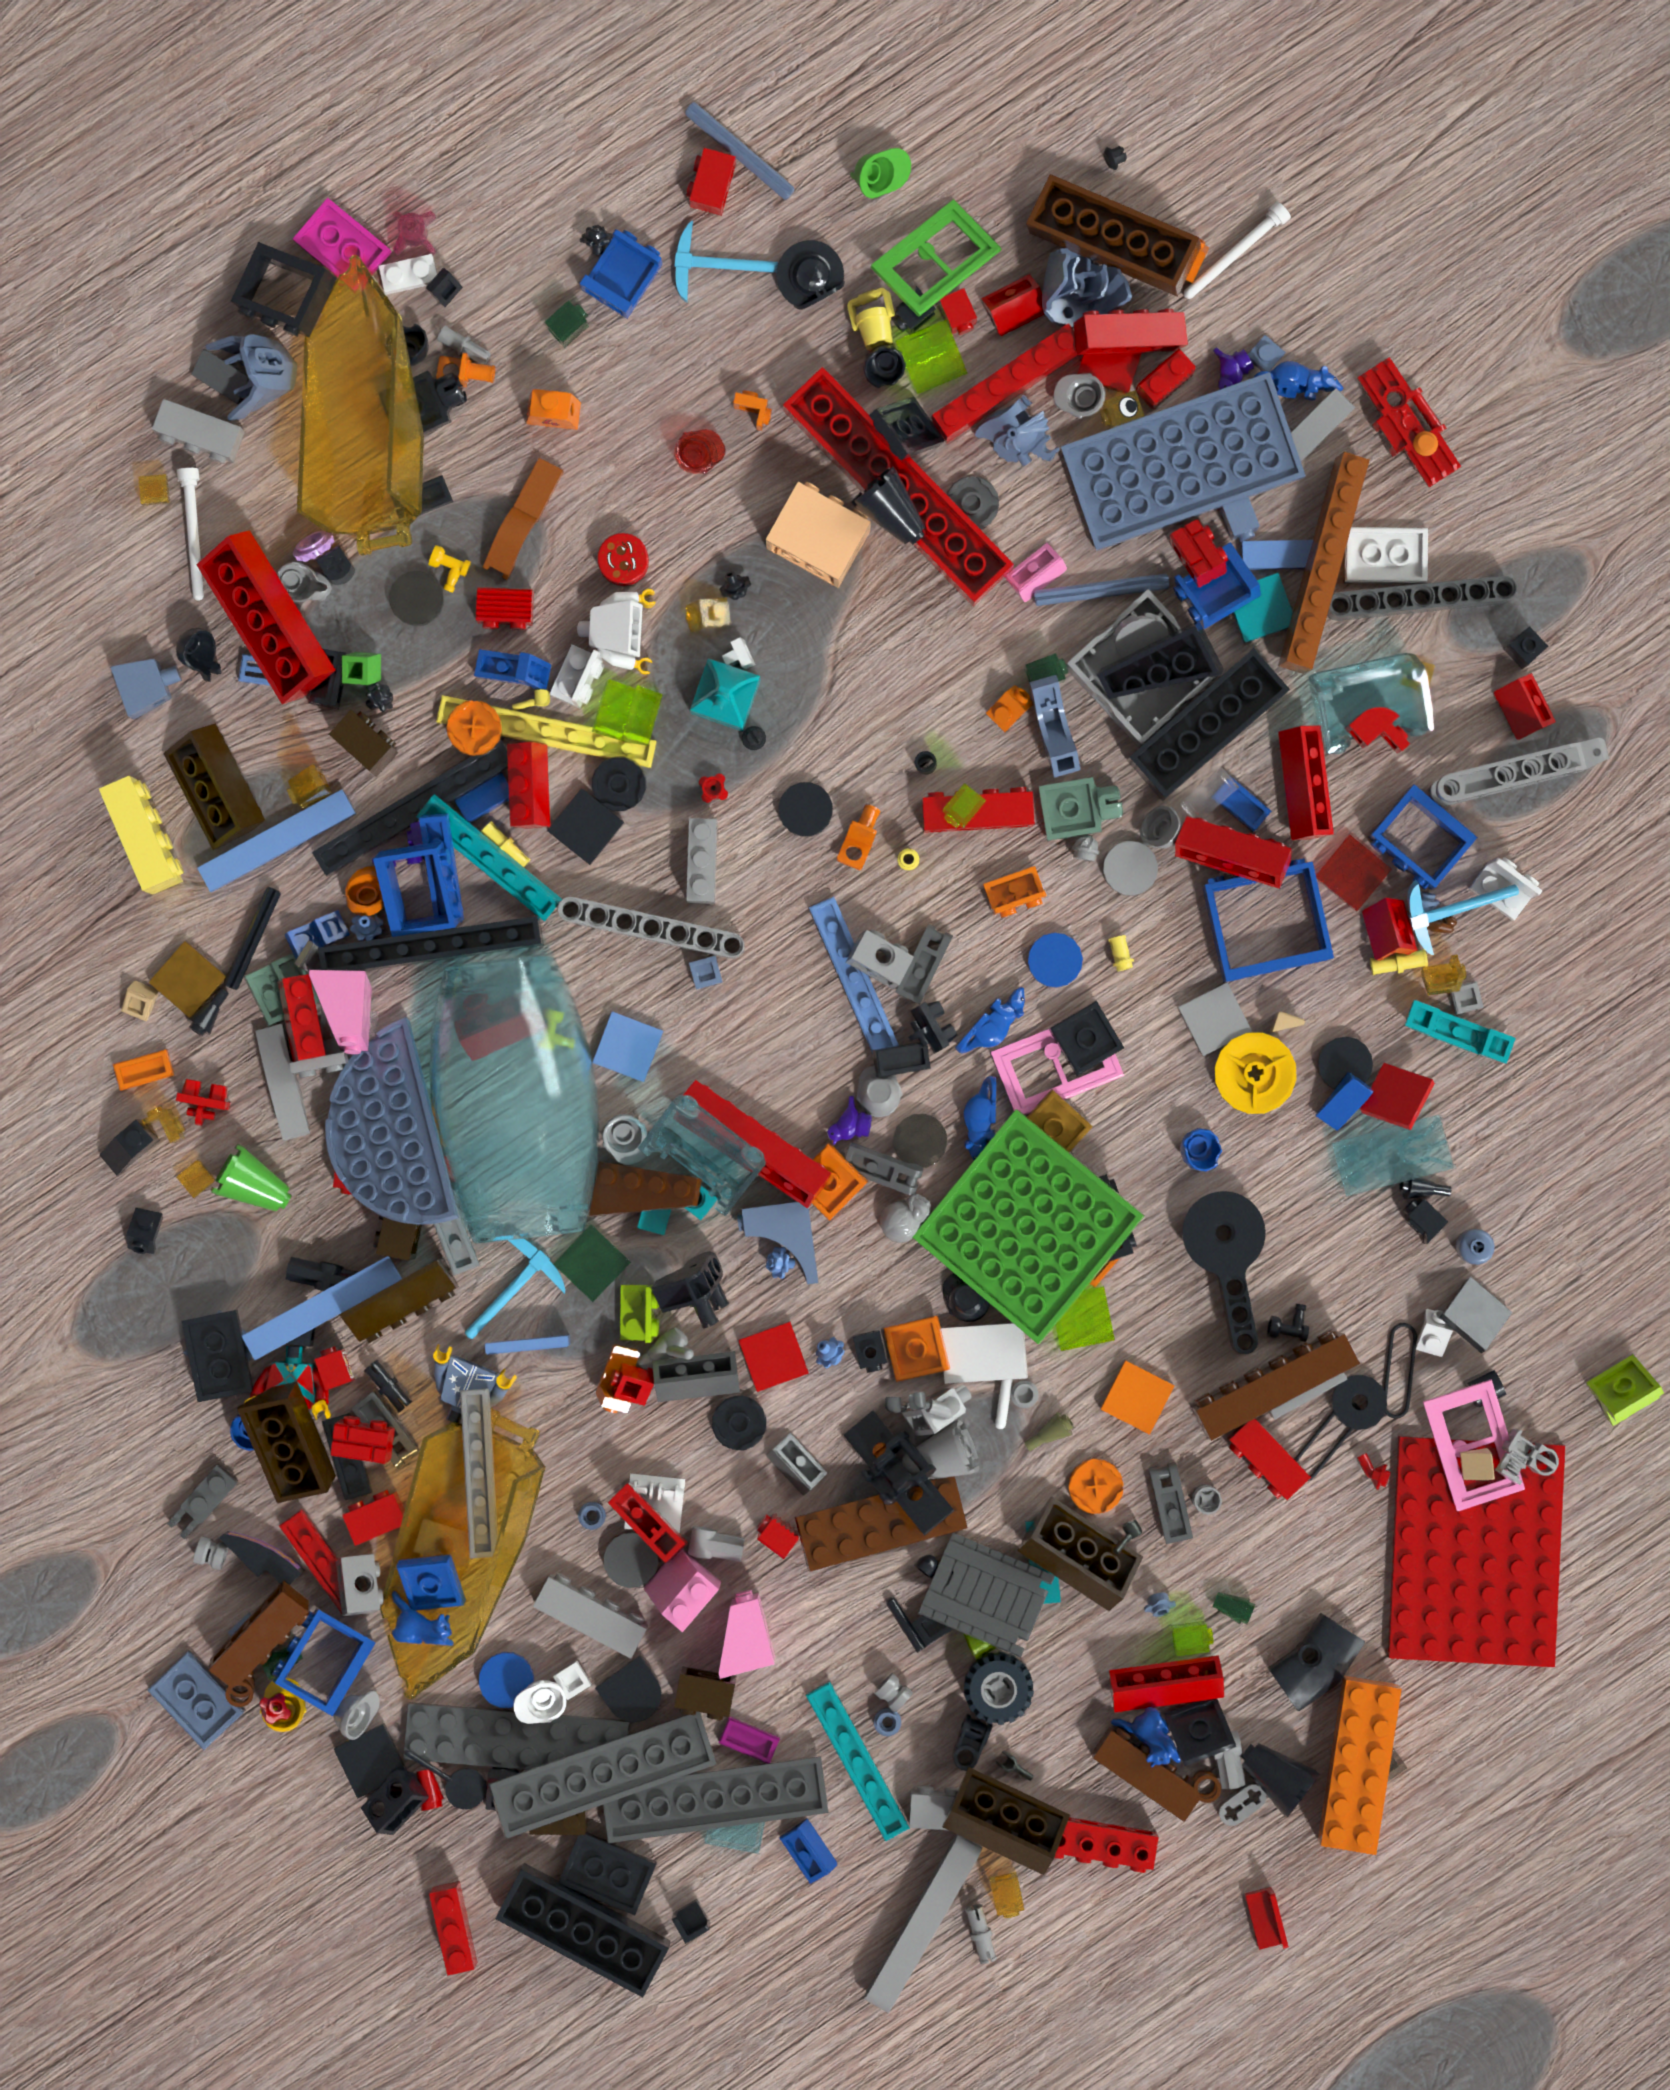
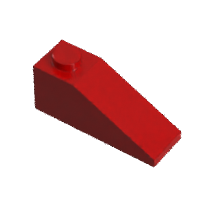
[608,1483,688,1563]

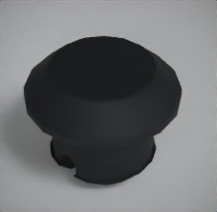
[1103,146,1127,170]
[742,726,766,750]

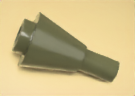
[1024,1412,1074,1451]

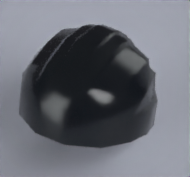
[176,628,221,682]

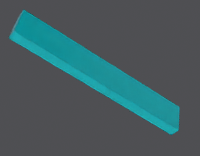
[416,794,563,922]
[806,1681,910,1842]

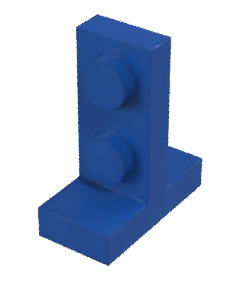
[474,649,552,690]

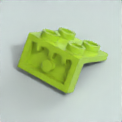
[620,1285,659,1343]

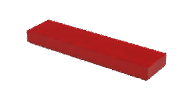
[279,1509,362,1614]

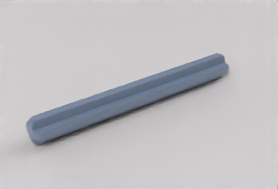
[685,102,794,200]
[1034,573,1170,606]

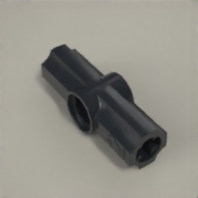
[285,1256,358,1291]

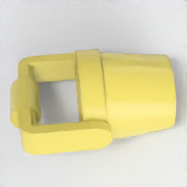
[847,288,895,351]

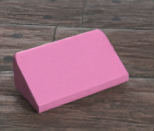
[1004,543,1067,602]

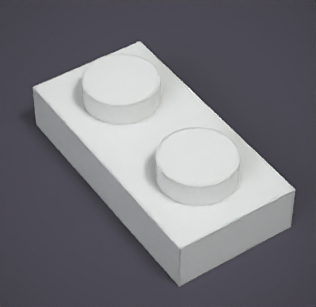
[379,254,437,295]

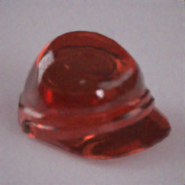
[674,429,725,474]

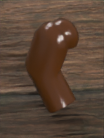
[1426,916,1457,934]

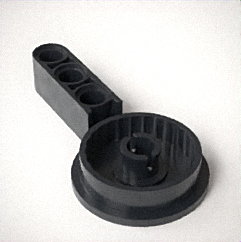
[1182,1191,1266,1354]

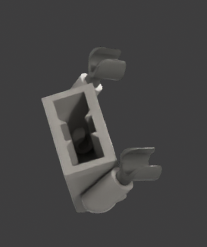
[885,1385,971,1436]

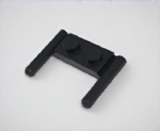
[886,1572,954,1653]

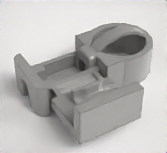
[1495,1429,1559,1485]

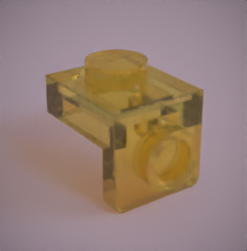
[685,598,731,632]
[1421,955,1466,996]
[142,1106,186,1143]

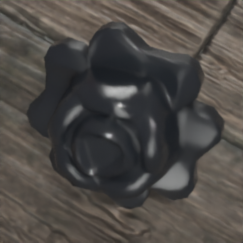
[580,225,613,255]
[719,571,751,600]
[366,682,393,712]

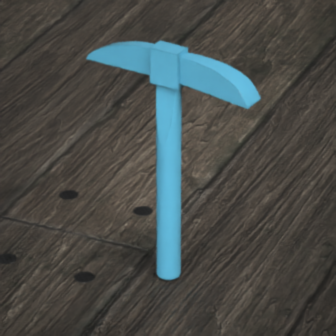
[675,221,778,303]
[1407,880,1519,955]
[465,1235,565,1339]

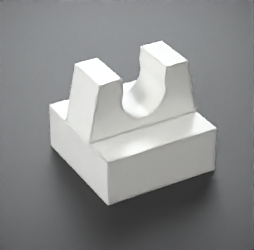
[722,637,755,669]

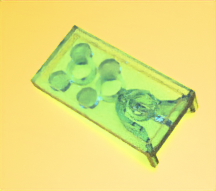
[1332,1115,1457,1197]

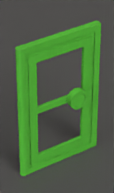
[870,199,1002,317]

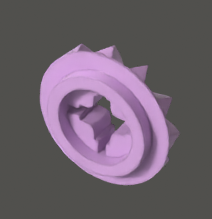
[293,531,335,562]

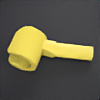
[512,689,550,711]

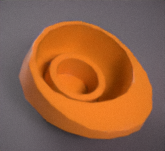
[345,866,384,916]

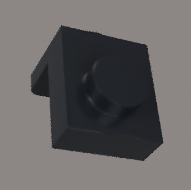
[126,1207,163,1254]

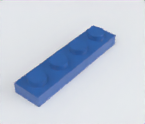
[419,813,464,923]

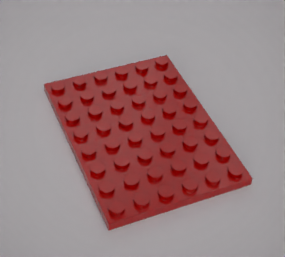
[1388,1436,1565,1667]

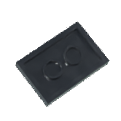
[869,396,945,460]
[182,1309,253,1402]
[559,1832,657,1916]

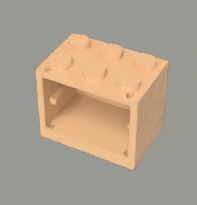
[766,482,871,588]

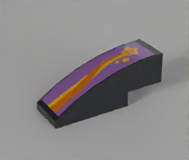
[219,1531,305,1585]

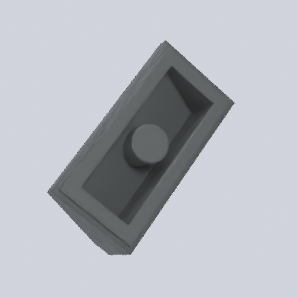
[191,349,250,404]
[766,1433,827,1495]

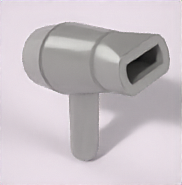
[637,1327,694,1370]

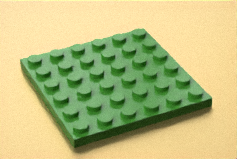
[912,1109,1145,1344]

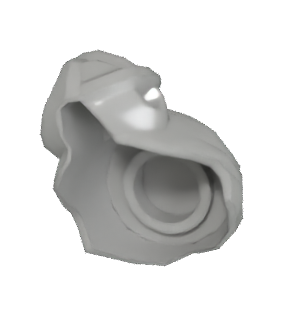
[277,561,332,603]
[880,1194,931,1243]

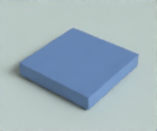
[592,1012,664,1082]

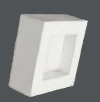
[553,1661,592,1700]

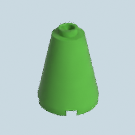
[211,1144,292,1211]

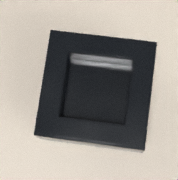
[426,268,463,307]

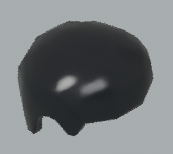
[387,324,429,367]
[863,345,906,388]

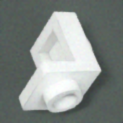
[1416,1309,1453,1357]

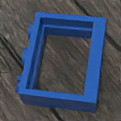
[1368,784,1478,890]
[373,841,463,937]
[272,1608,376,1716]

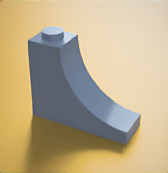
[737,1202,818,1284]

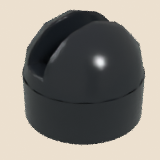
[914,751,937,775]
[914,1555,938,1579]

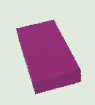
[718,1716,780,1763]

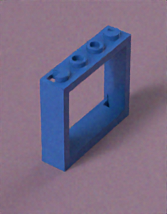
[1202,858,1334,983]

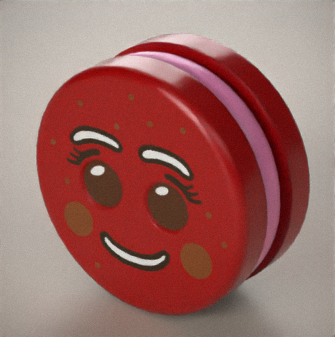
[597,533,649,587]

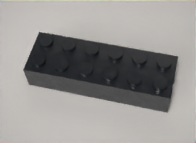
[1127,648,1290,801]
[495,1863,671,1998]

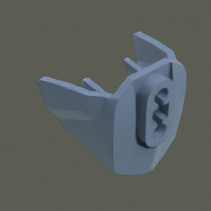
[1042,248,1132,328]
[205,335,297,421]

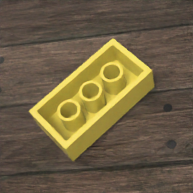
[99,776,184,894]

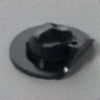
[776,240,845,310]

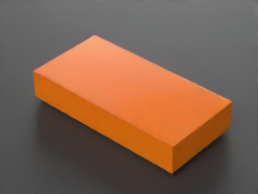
[113,1049,175,1091]

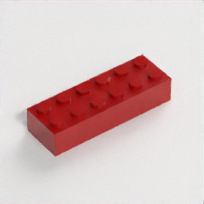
[196,530,336,705]

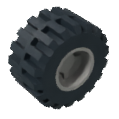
[964,1651,1034,1725]

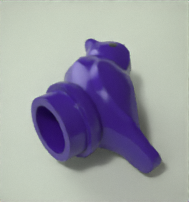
[1213,347,1254,390]
[827,1096,872,1145]

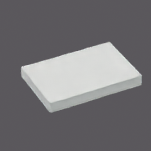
[1344,527,1428,584]
[941,1323,1028,1384]

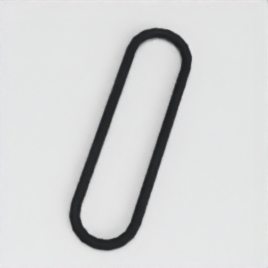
[1384,1323,1417,1419]
[1294,1401,1361,1481]

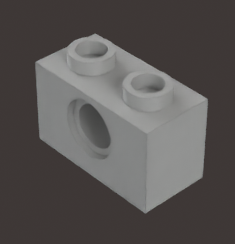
[845,930,914,989]
[336,1554,383,1616]

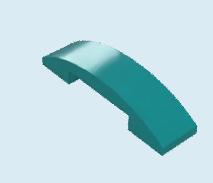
[1404,1000,1516,1064]

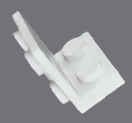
[550,645,604,709]
[1469,857,1542,921]

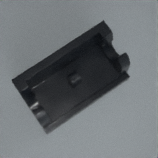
[308,648,347,710]

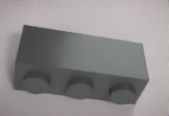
[652,1351,740,1402]

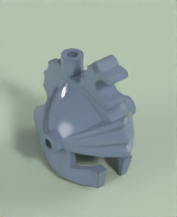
[975,395,1059,466]

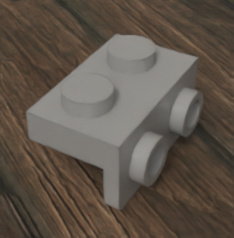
[289,1038,349,1078]

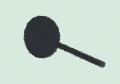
[404,1750,486,1810]

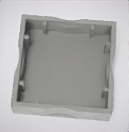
[1065,589,1217,748]

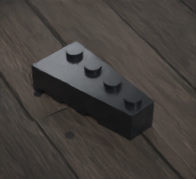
[1097,620,1224,699]

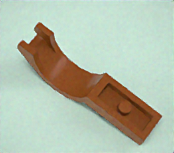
[483,458,564,581]

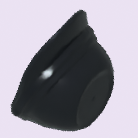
[943,1273,990,1322]

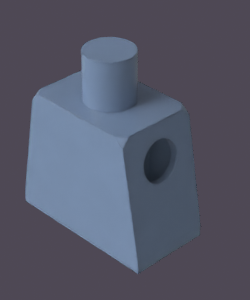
[110,659,182,720]

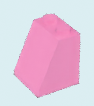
[309,970,372,1054]
[643,1549,721,1632]
[719,1590,775,1679]

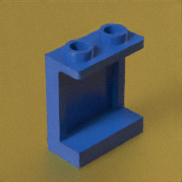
[580,229,663,319]
[1173,542,1261,629]

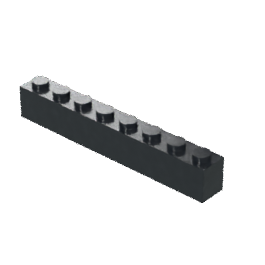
[318,916,544,971]

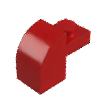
[1344,707,1410,754]

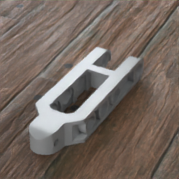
[1429,738,1609,807]

